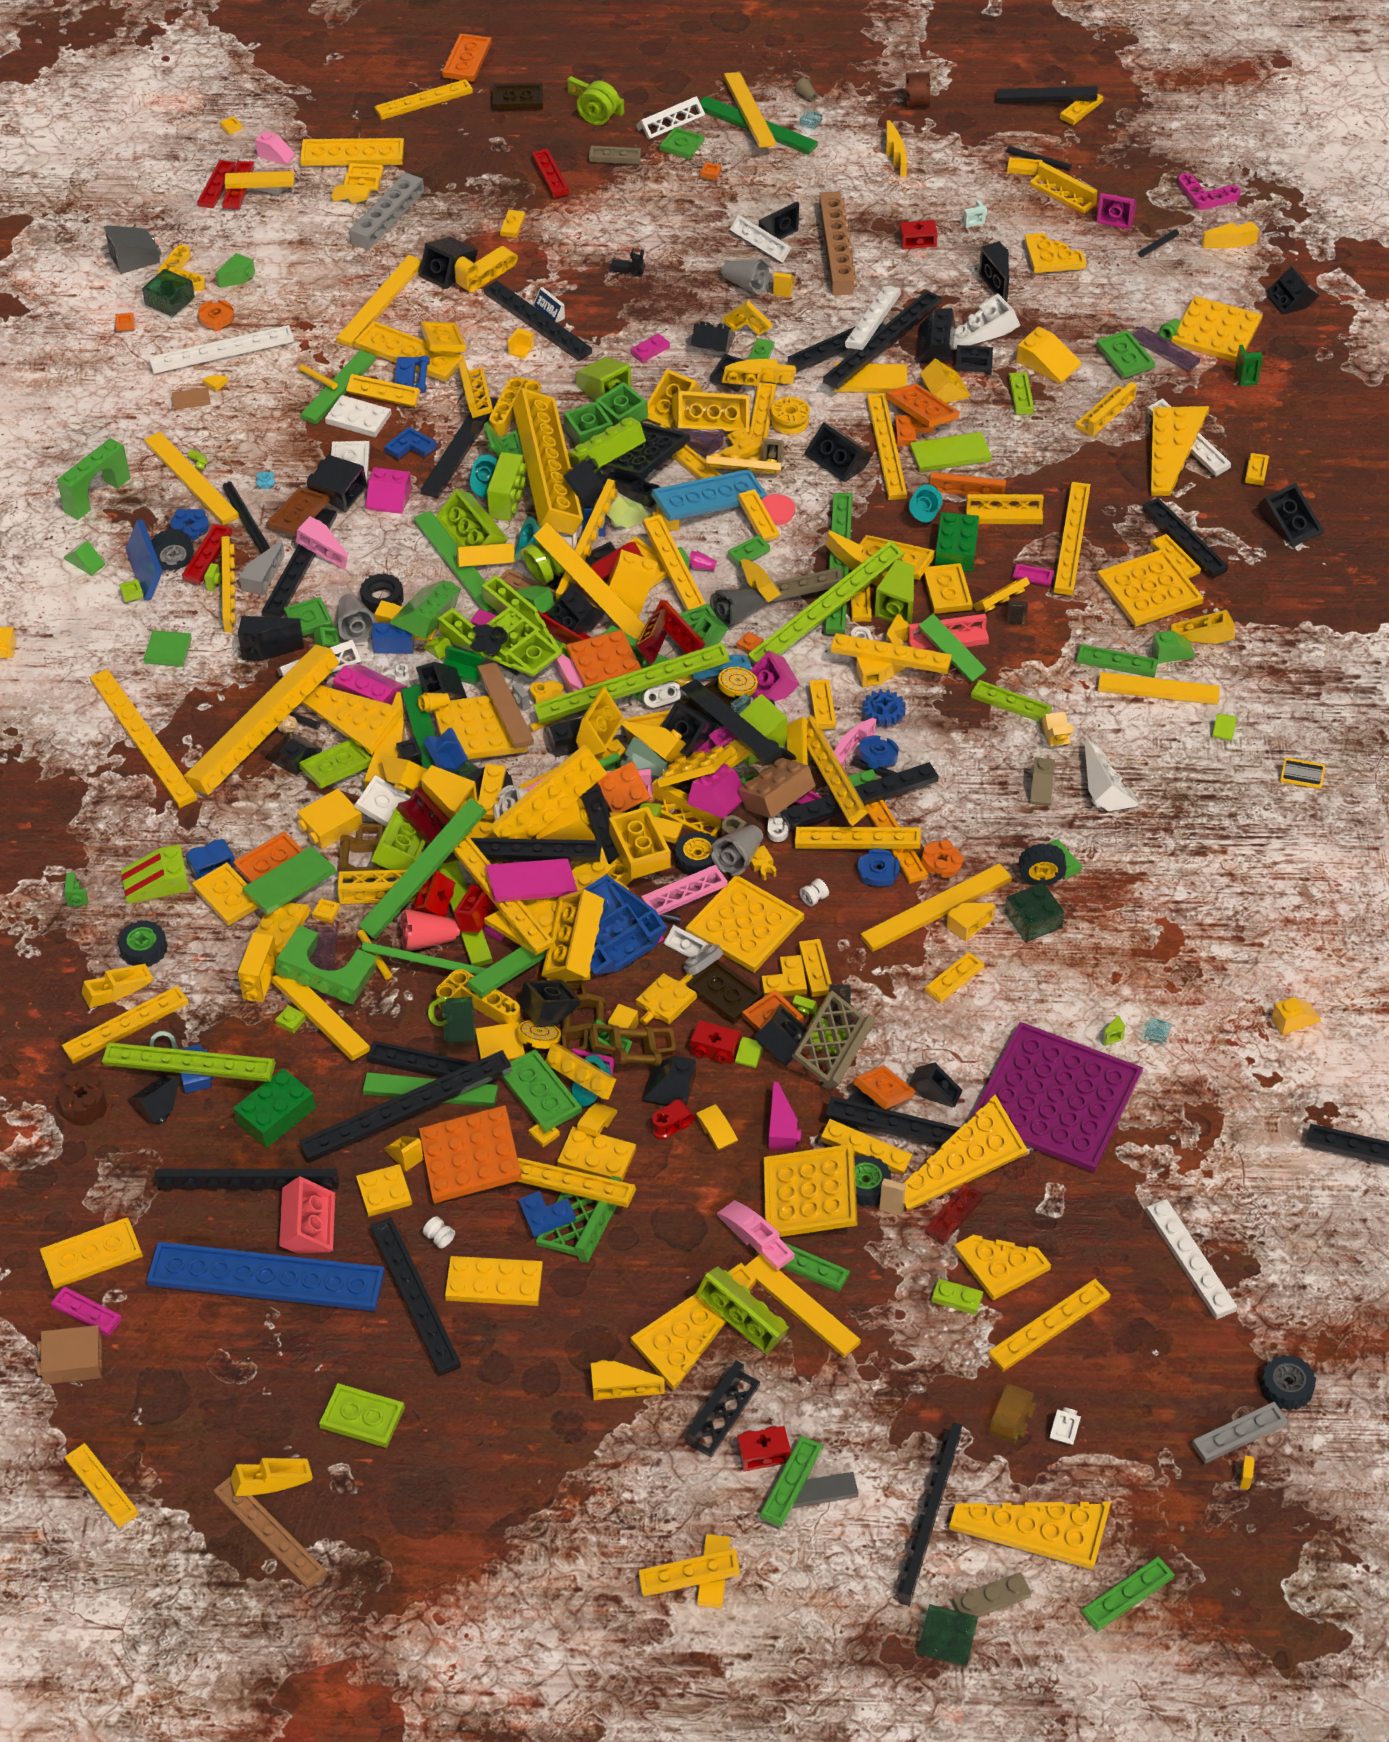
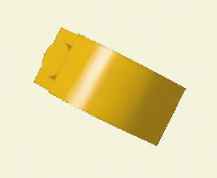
[1041,712,1074,746]

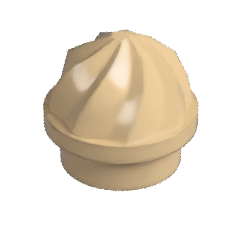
[278,715,298,734]

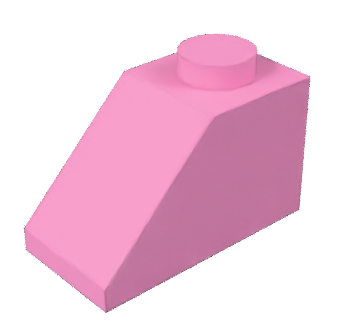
[255,131,295,166]

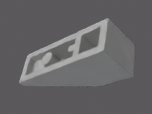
[239,542,285,596]

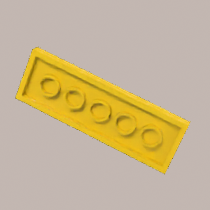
[300,138,404,166]
[354,321,465,382]
[489,744,607,839]

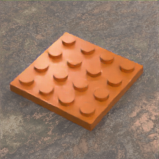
[419,1105,523,1203]

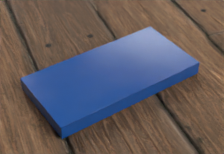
[126,520,163,600]

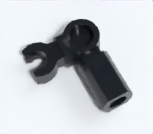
[611,248,646,277]

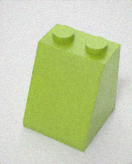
[576,357,631,402]
[875,559,914,624]
[739,694,787,767]

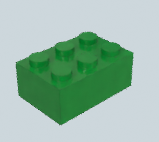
[935,512,979,572]
[233,1068,316,1148]

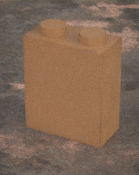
[37,1325,102,1384]

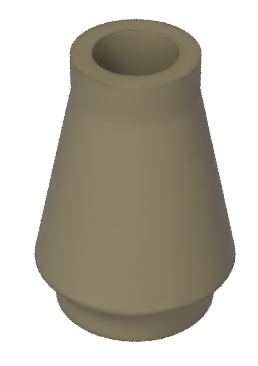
[795,78,818,102]

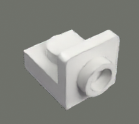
[1050,1407,1081,1445]

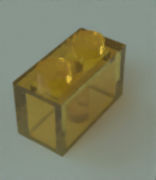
[989,1383,1036,1444]

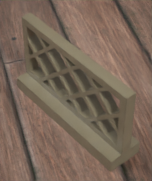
[792,991,876,1091]

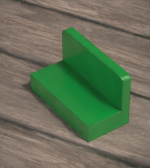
[1235,345,1263,386]
[443,646,483,686]

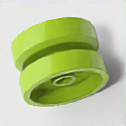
[577,81,620,125]
[522,540,566,585]

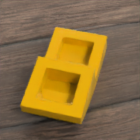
[331,184,371,204]
[577,1102,617,1137]
[695,1104,738,1151]

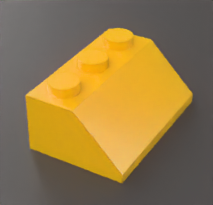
[576,686,625,755]

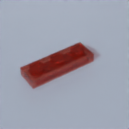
[925,1183,983,1246]

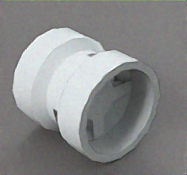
[800,878,829,907]
[423,1216,455,1248]

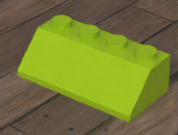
[568,417,646,468]
[435,488,508,547]
[696,1266,789,1355]

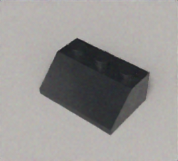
[916,308,956,363]
[804,422,873,482]

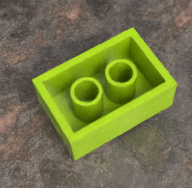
[487,452,527,521]

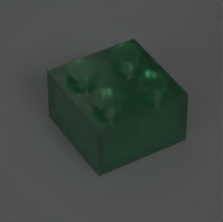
[142,269,195,317]
[1005,882,1065,943]
[442,997,476,1047]

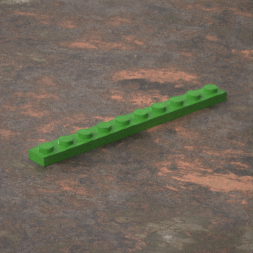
[826,493,853,635]

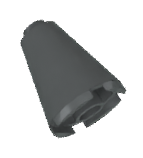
[710,589,766,627]

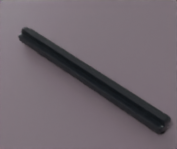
[223,481,270,554]

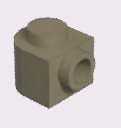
[721,815,747,837]

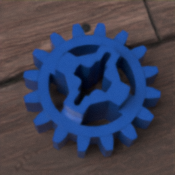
[862,689,906,727]

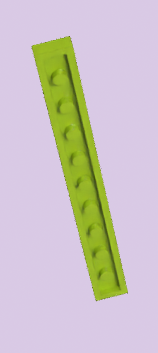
[748,541,904,665]
[533,642,730,724]

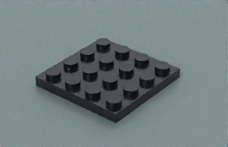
[598,422,691,480]

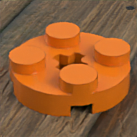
[198,300,235,331]
[921,840,964,878]

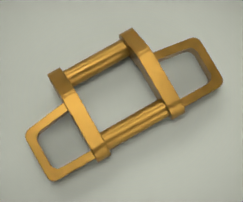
[338,824,383,881]
[561,980,606,1052]
[590,1024,676,1066]

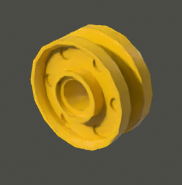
[771,397,810,435]

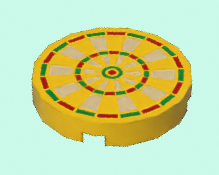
[718,667,758,698]
[517,1020,561,1049]

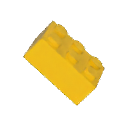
[609,807,671,879]

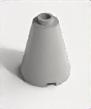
[721,259,772,295]
[337,594,376,643]
[711,825,763,876]

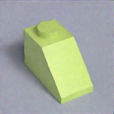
[607,495,652,529]

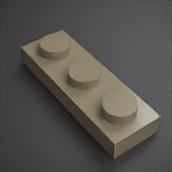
[589,146,641,165]
[952,1572,1032,1623]

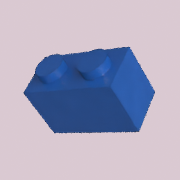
[372,623,415,654]

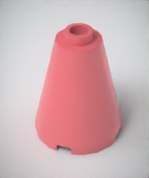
[400,909,460,952]

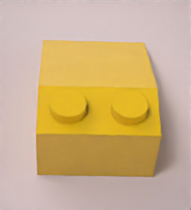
[1016,326,1082,384]
[646,369,703,429]

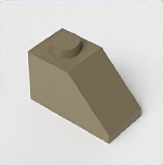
[763,438,784,468]
[1030,757,1055,806]

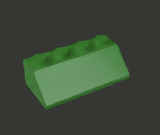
[390,580,461,639]

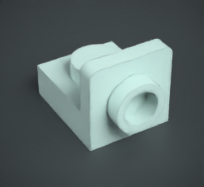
[963,200,987,228]

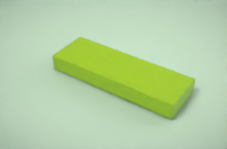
[1009,372,1034,415]

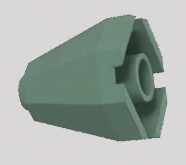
[619,736,668,781]

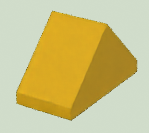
[773,272,796,298]
[384,1136,424,1172]

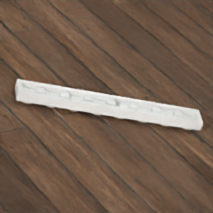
[149,325,294,374]

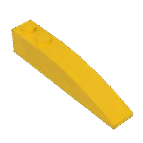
[364,692,405,789]

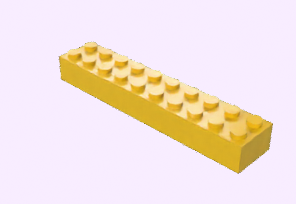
[513,389,583,535]

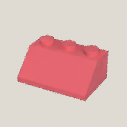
[279,1176,335,1254]

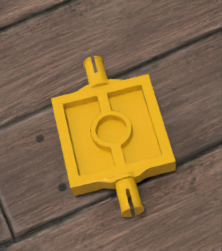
[636,973,697,1026]

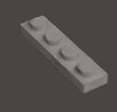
[1192,1402,1288,1464]

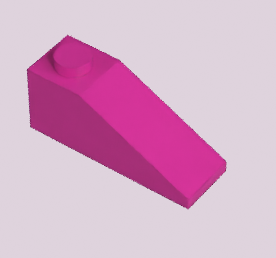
[769,1082,801,1151]

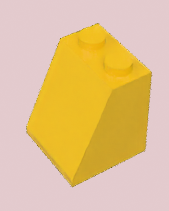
[607,549,658,617]
[421,765,478,820]
[533,797,597,840]

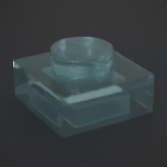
[800,110,823,129]
[731,693,751,714]
[1144,1018,1172,1045]

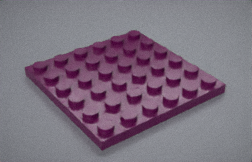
[969,1022,1143,1172]

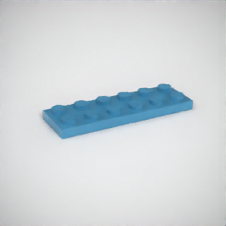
[651,469,767,521]

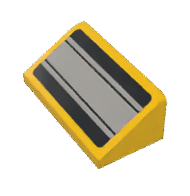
[1280,758,1325,789]

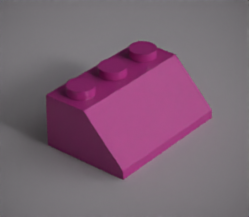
[333,664,407,705]
[687,763,743,819]

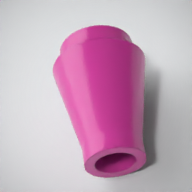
[689,550,717,571]

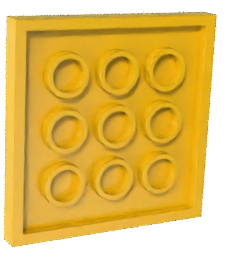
[1171,296,1263,362]
[1097,548,1204,627]
[433,695,527,760]
[686,875,804,973]
[764,1144,858,1237]

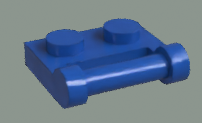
[395,356,430,393]

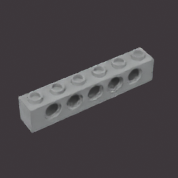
[349,173,424,250]

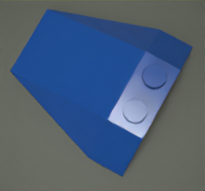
[584,874,667,975]

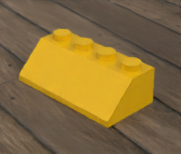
[672,391,750,433]
[542,889,604,981]

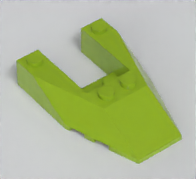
[438,575,562,677]

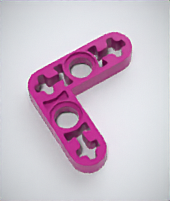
[1178,173,1241,210]

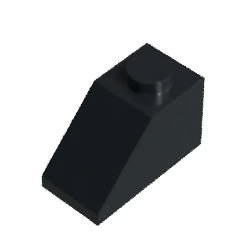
[909,1062,963,1108]

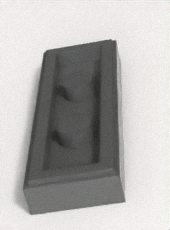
[793,1472,859,1508]

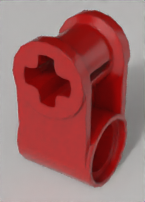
[652,1099,695,1139]

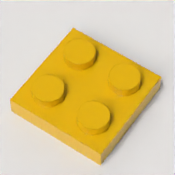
[356,1164,412,1217]

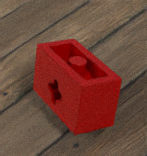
[899,220,938,249]
[413,871,456,917]
[453,884,496,933]
[691,1020,741,1064]
[737,1426,791,1472]

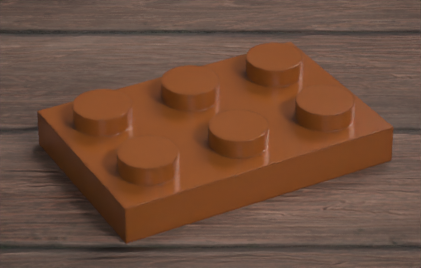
[266,487,330,537]

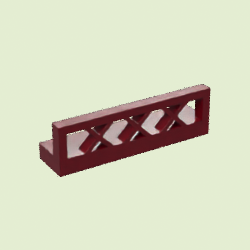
[636,608,669,664]
[396,787,459,864]

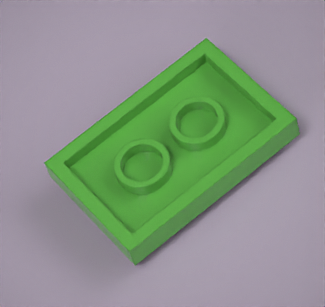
[1096,330,1155,378]

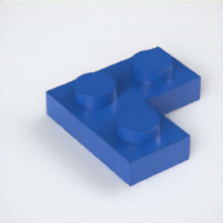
[384,427,437,460]
[519,1190,576,1237]

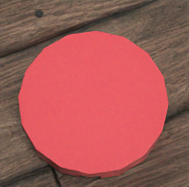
[761,494,795,525]

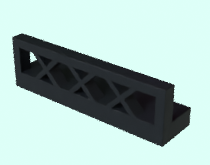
[686,1360,760,1458]

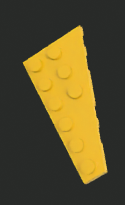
[1151,406,1209,496]
[300,685,403,755]
[484,859,614,953]
[903,1095,1028,1212]
[630,1263,756,1391]
[949,1501,1111,1570]

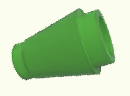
[1159,318,1181,341]

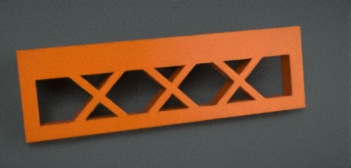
[930,472,1006,495]

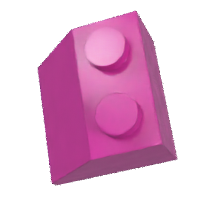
[1097,193,1137,229]
[366,467,412,514]
[749,651,800,702]

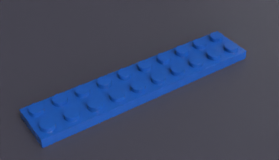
[147,1241,385,1311]

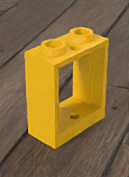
[238,932,278,1002]

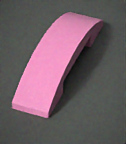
[834,718,876,770]

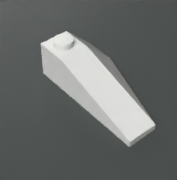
[954,294,1020,350]
[1085,739,1139,811]

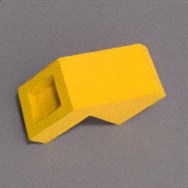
[886,614,909,645]

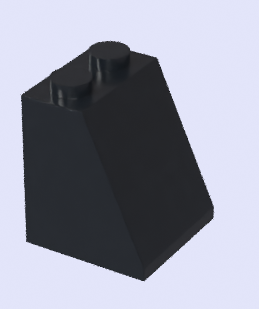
[419,237,478,289]
[307,455,367,513]

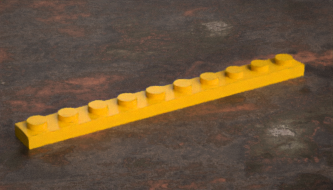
[90,669,197,808]

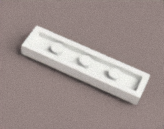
[730,215,792,262]

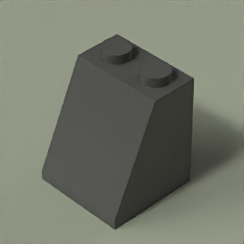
[104,225,161,274]

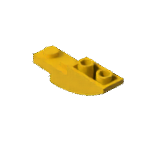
[722,359,796,386]

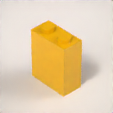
[297,789,363,849]

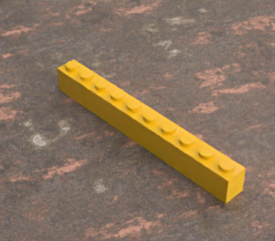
[184,645,339,795]

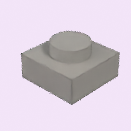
[512,682,530,711]

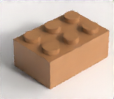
[738,758,816,819]

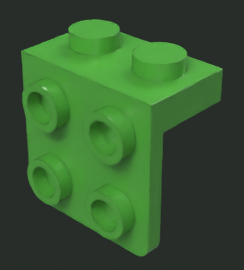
[484,422,524,461]

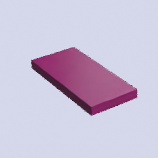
[485,859,578,902]

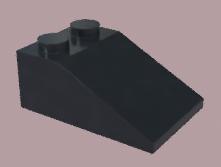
[979,241,1010,302]
[1257,483,1324,548]
[238,616,304,661]

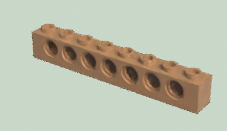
[819,191,857,296]

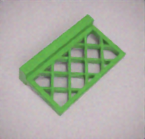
[536,1176,622,1263]

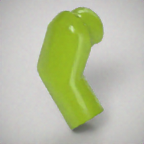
[188,449,208,470]

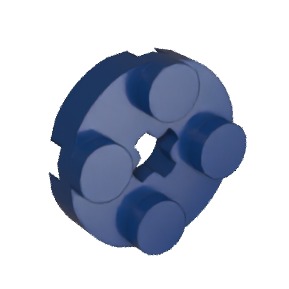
[170,509,209,541]
[858,735,899,769]
[858,849,900,886]

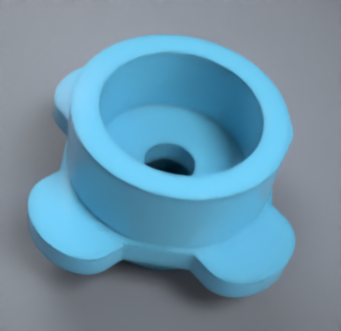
[256,472,275,489]

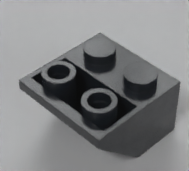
[1266,266,1319,314]
[691,321,735,353]
[548,583,606,634]
[416,662,467,700]

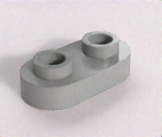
[684,943,724,976]

